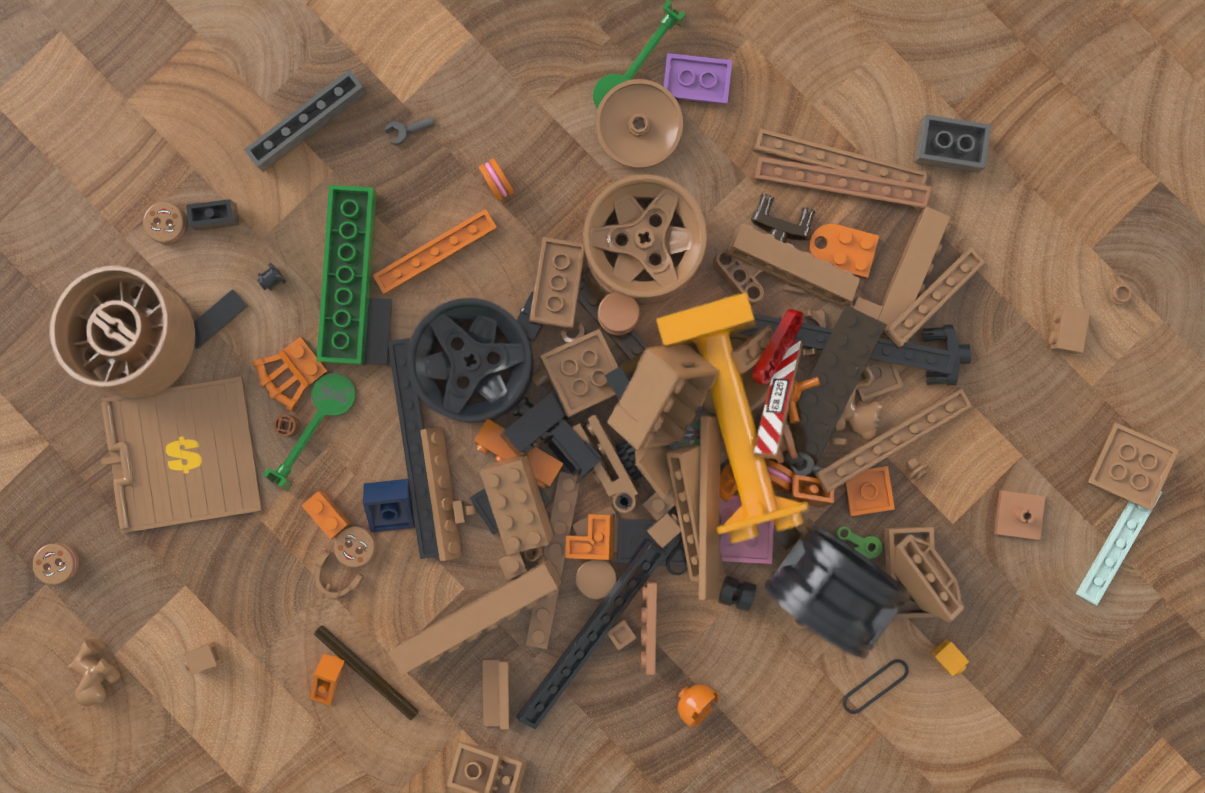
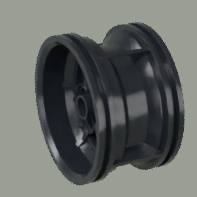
[764,523,911,659]

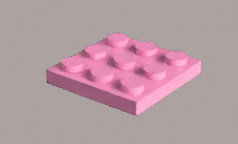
[719,495,774,564]

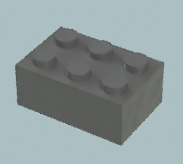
[914,115,991,173]

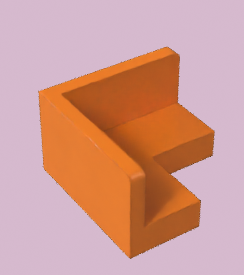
[565,514,615,560]

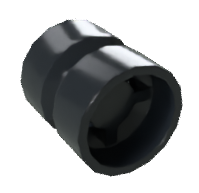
[718,575,756,612]

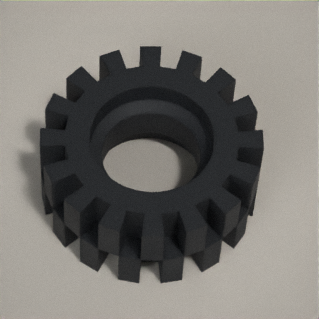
[615,440,644,481]

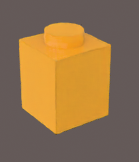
[930,639,969,676]

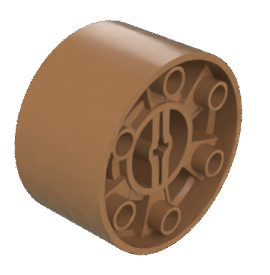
[50,266,195,398]

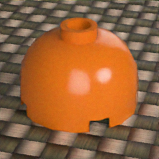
[678,684,721,729]

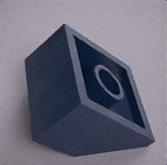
[363,479,415,532]

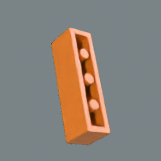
[474,419,563,489]

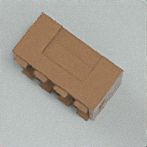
[607,344,719,450]

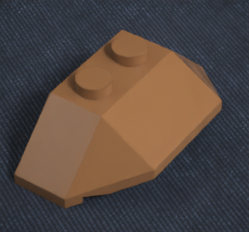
[894,535,964,622]

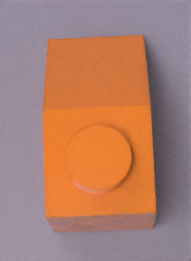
[792,475,834,507]
[310,654,345,706]

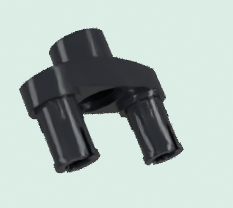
[923,324,971,386]

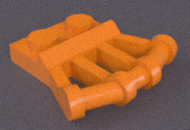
[252,337,329,412]

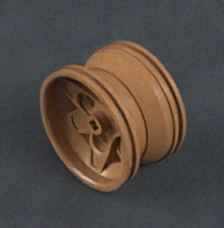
[584,174,707,305]

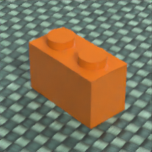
[301,490,351,539]

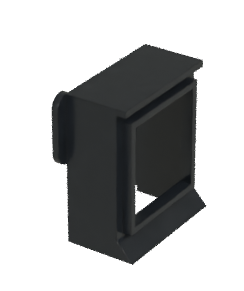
[544,421,602,484]

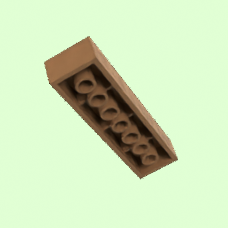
[388,559,562,676]

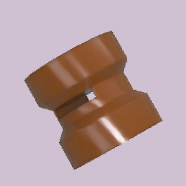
[273,414,300,437]

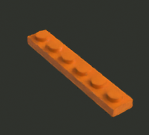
[373,209,497,295]

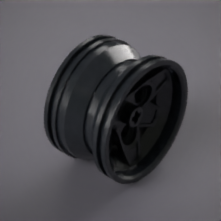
[407,298,534,423]

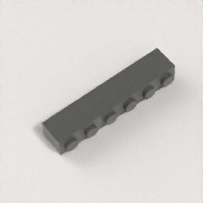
[244,69,367,172]

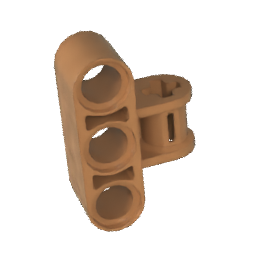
[713,249,764,305]

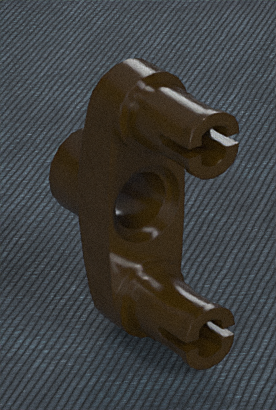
[751,193,816,243]

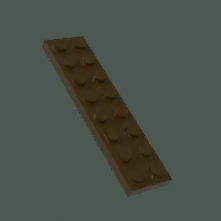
[769,305,887,477]

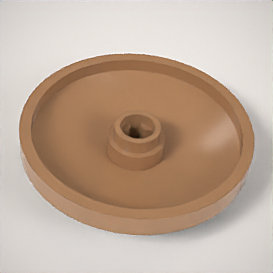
[595,79,683,169]

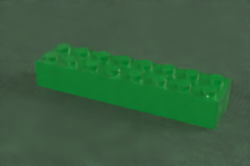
[317,185,377,366]

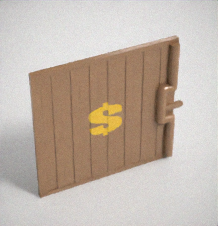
[101,376,262,533]

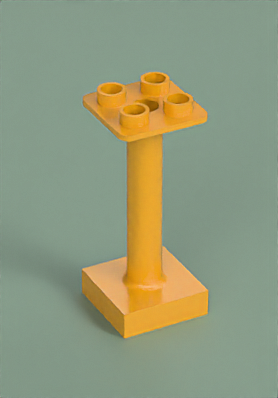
[657,293,809,543]

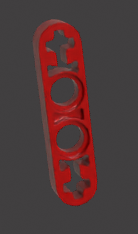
[752,309,803,385]

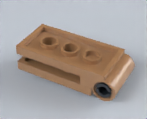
[572,413,641,513]

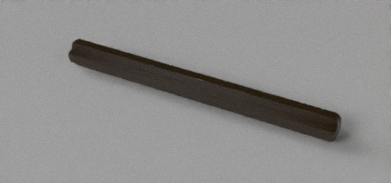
[314,626,419,720]

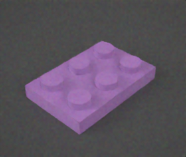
[663,53,732,105]

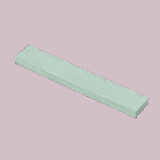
[1076,491,1162,606]

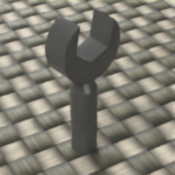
[384,117,435,145]
[790,452,824,476]

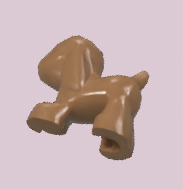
[68,639,120,706]

